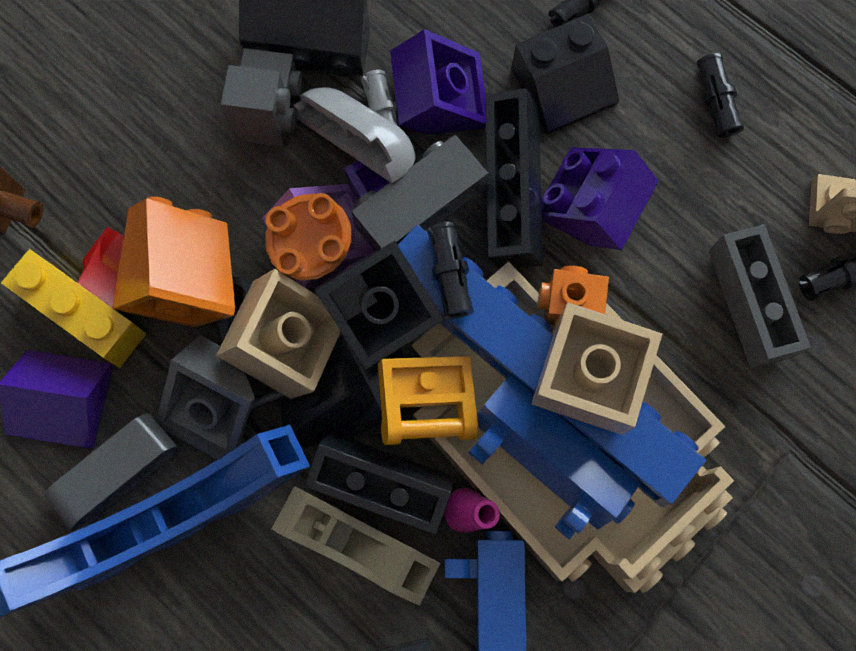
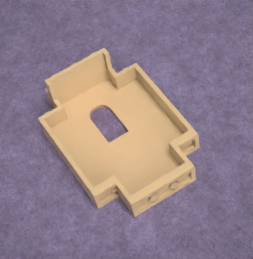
[411,262,734,593]

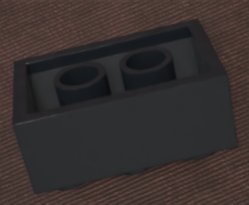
[239,0,370,76]

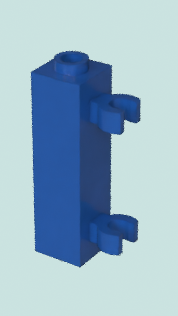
[468,374,640,540]
[444,531,526,651]

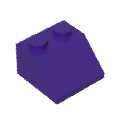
[390,29,486,135]

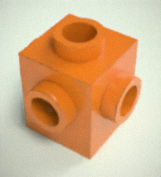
[537,266,609,330]

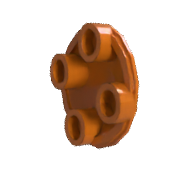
[265,193,352,281]

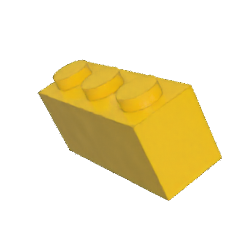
[1,249,146,368]

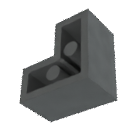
[221,48,302,147]

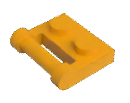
[378,356,478,445]

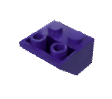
[542,147,659,250]

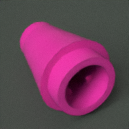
[444,488,500,533]

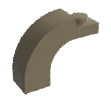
[272,486,440,606]

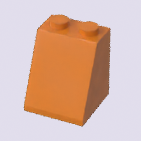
[112,197,235,327]

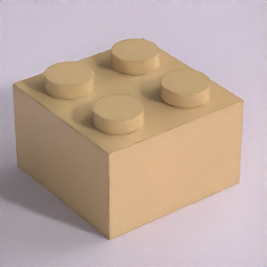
[216,269,341,399]
[531,302,662,435]

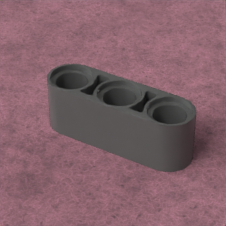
[44,413,178,532]

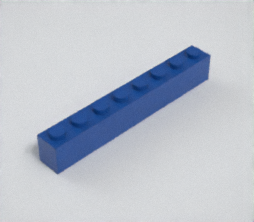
[398,225,706,507]

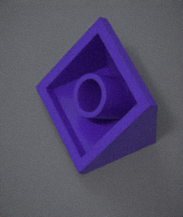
[0,350,114,449]

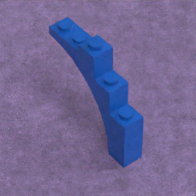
[0,425,310,618]

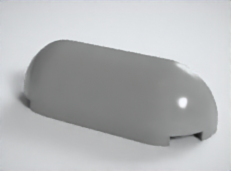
[294,87,415,183]

